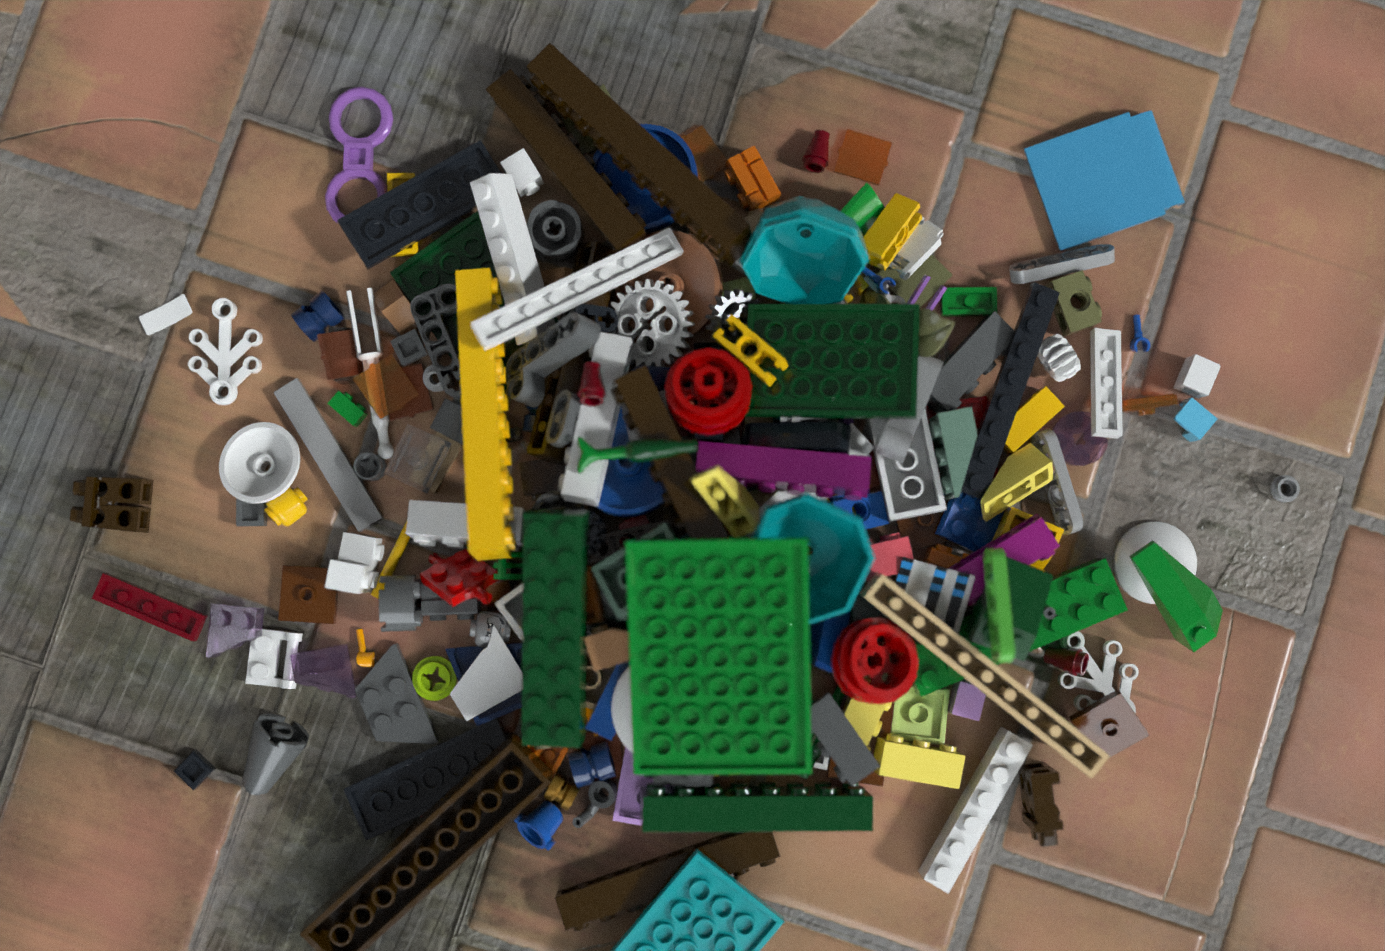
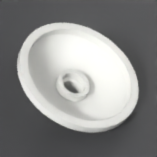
[219,422,300,504]
[1113,522,1197,604]

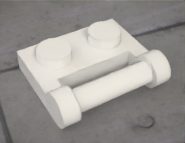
[245,628,303,689]

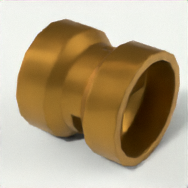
[543,772,581,811]

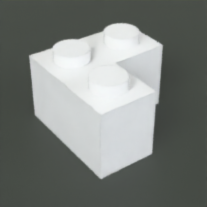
[325,532,384,594]

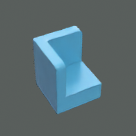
[1174,397,1218,442]

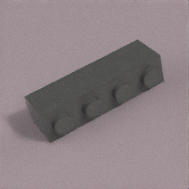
[926,311,1014,414]

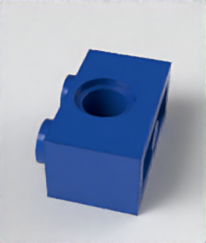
[830,488,889,529]

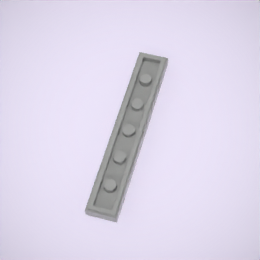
[273,378,384,532]

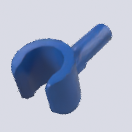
[862,266,896,295]
[1129,315,1150,352]

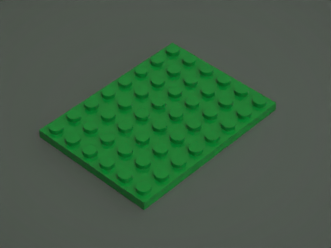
[626,537,812,775]

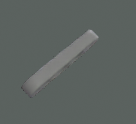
[1009,244,1115,284]
[1031,429,1083,535]

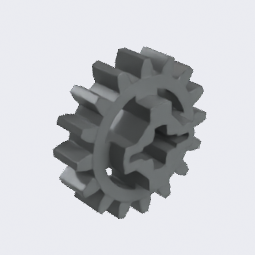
[705,289,759,347]

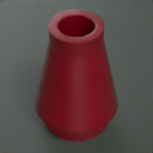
[802,130,830,173]
[578,362,606,407]
[1044,647,1089,676]

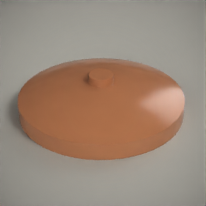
[615,230,723,339]

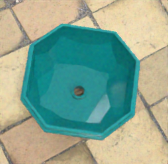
[740,196,869,304]
[751,492,875,624]

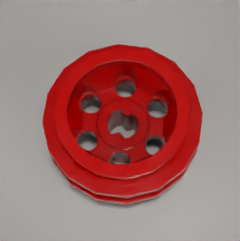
[665,348,752,435]
[831,617,919,705]

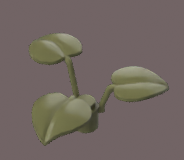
[860,290,955,357]

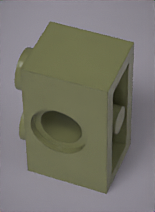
[1045,270,1102,337]

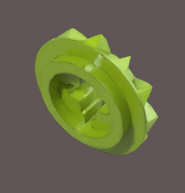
[412,656,457,701]

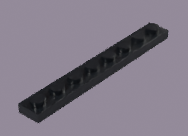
[960,282,1060,501]

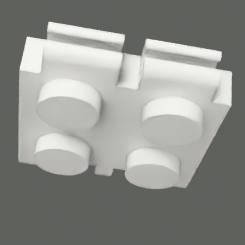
[888,217,944,280]

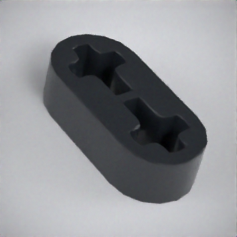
[567,304,618,333]

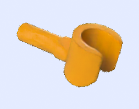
[356,629,375,667]

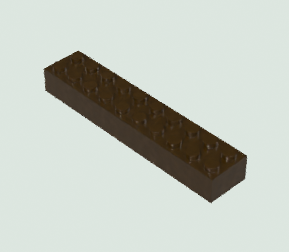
[526,43,752,266]
[300,732,552,951]

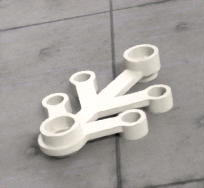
[188,298,263,405]
[1058,631,1139,714]

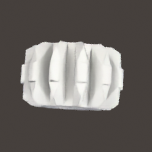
[1037,334,1081,382]

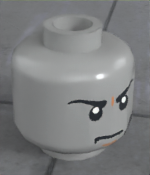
[469,611,511,648]

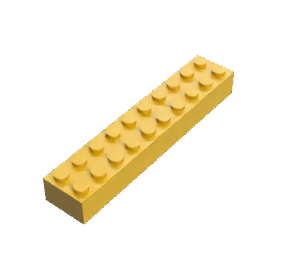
[455,268,516,561]

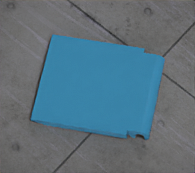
[1024,111,1185,251]

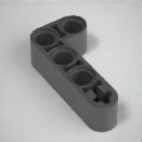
[410,283,461,399]
[506,312,601,408]

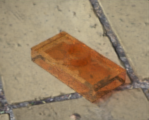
[1122,393,1178,416]

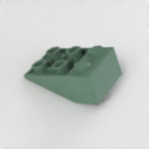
[929,407,977,500]

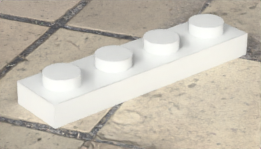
[1090,328,1123,439]

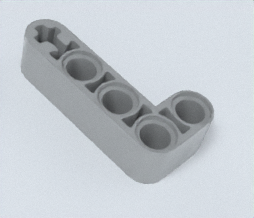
[876,355,944,463]

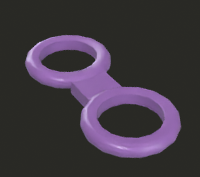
[325,87,393,223]

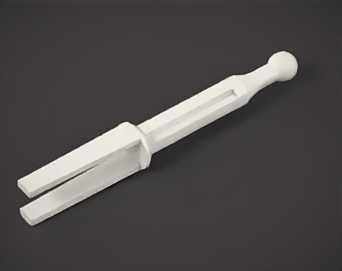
[346,288,394,459]

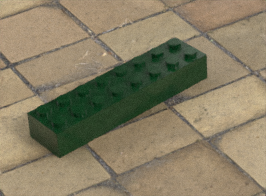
[522,509,588,748]
[640,781,873,832]

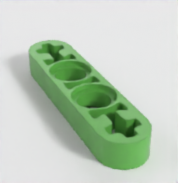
[983,548,1015,663]

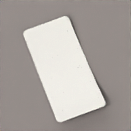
[139,294,192,335]

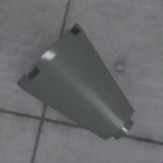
[242,714,309,795]

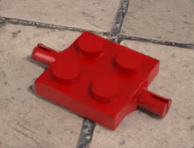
[420,548,499,607]

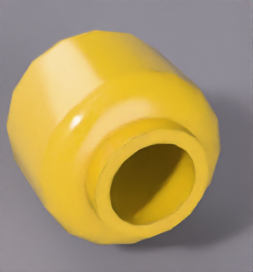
[264,487,308,526]

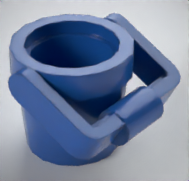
[514,801,563,851]

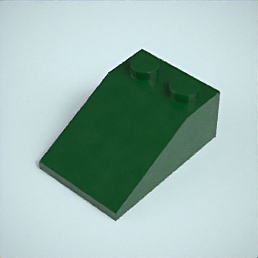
[964,556,1054,661]

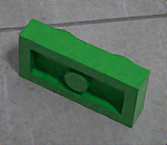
[940,287,997,316]

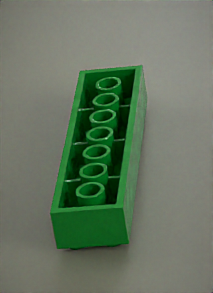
[911,558,1128,697]

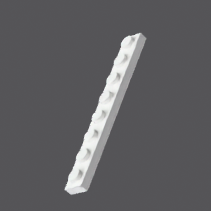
[471,228,684,351]

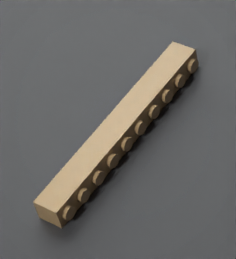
[859,572,1110,779]

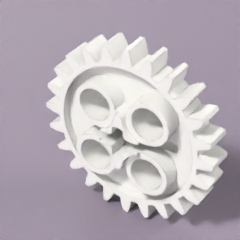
[610,279,695,367]

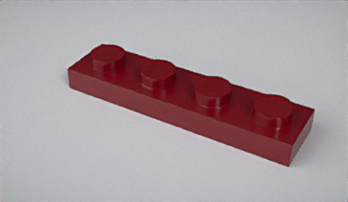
[91,573,208,642]

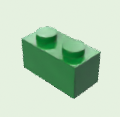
[327,391,368,427]

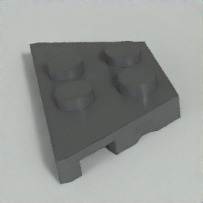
[355,643,440,744]

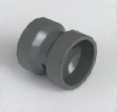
[353,452,387,481]

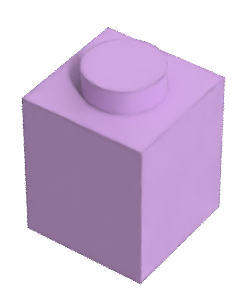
[948,679,986,721]

